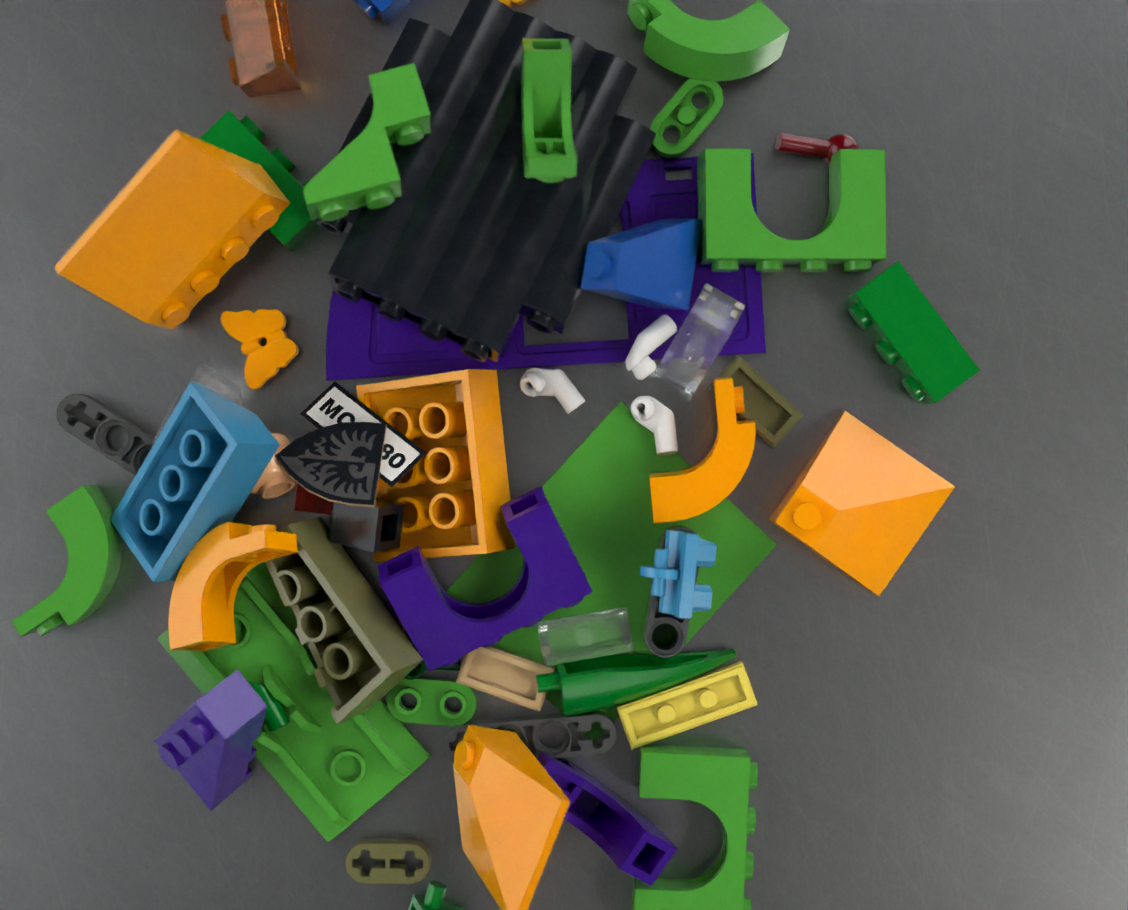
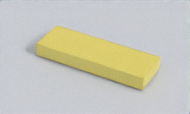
[616,661,758,750]

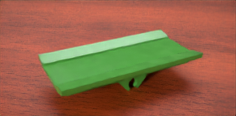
[157,562,431,842]

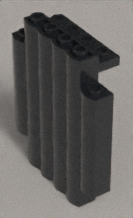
[316,0,656,362]

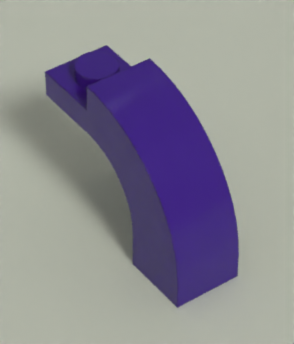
[537,751,678,886]

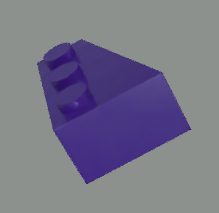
[154,669,267,811]

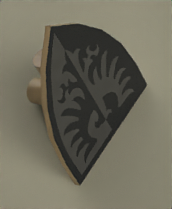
[275,422,387,507]

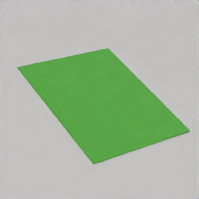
[446,401,777,743]

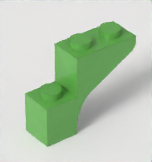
[304,63,431,221]

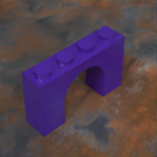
[378,486,593,672]

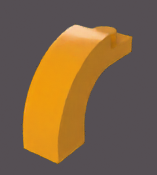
[650,377,756,523]
[168,522,298,652]

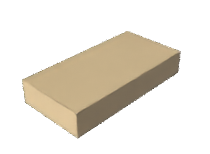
[456,646,555,712]

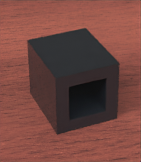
[329,498,405,552]

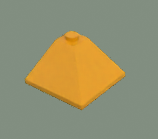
[768,411,955,596]
[453,725,570,910]

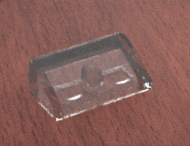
[537,606,634,666]

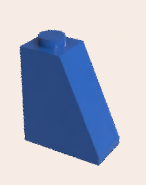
[581,219,702,310]

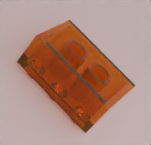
[221,0,301,98]

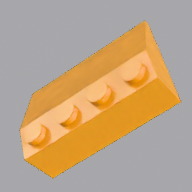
[54,130,290,329]
[356,369,516,562]

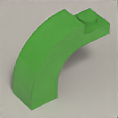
[627,0,790,81]
[521,38,577,183]
[11,485,122,637]

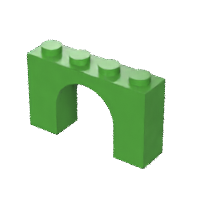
[697,148,887,272]
[632,744,758,910]

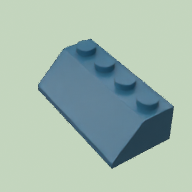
[110,382,280,582]

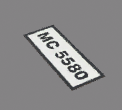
[300,381,427,487]

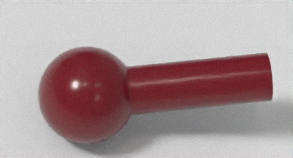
[775,133,859,165]

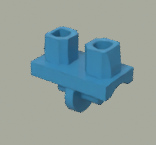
[639,530,717,619]

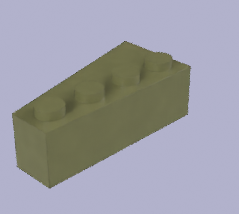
[265,516,423,725]

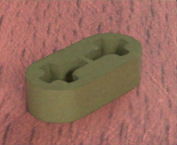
[345,838,432,884]

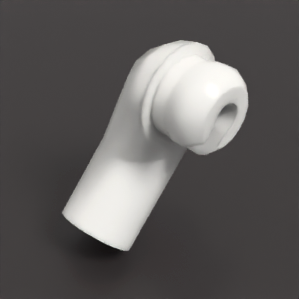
[625,314,677,380]
[519,367,585,414]
[631,396,679,456]

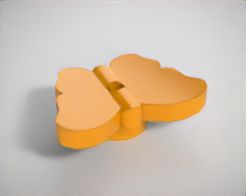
[221,309,299,390]

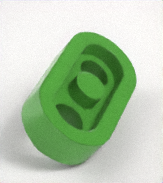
[650,78,724,158]
[387,676,477,726]

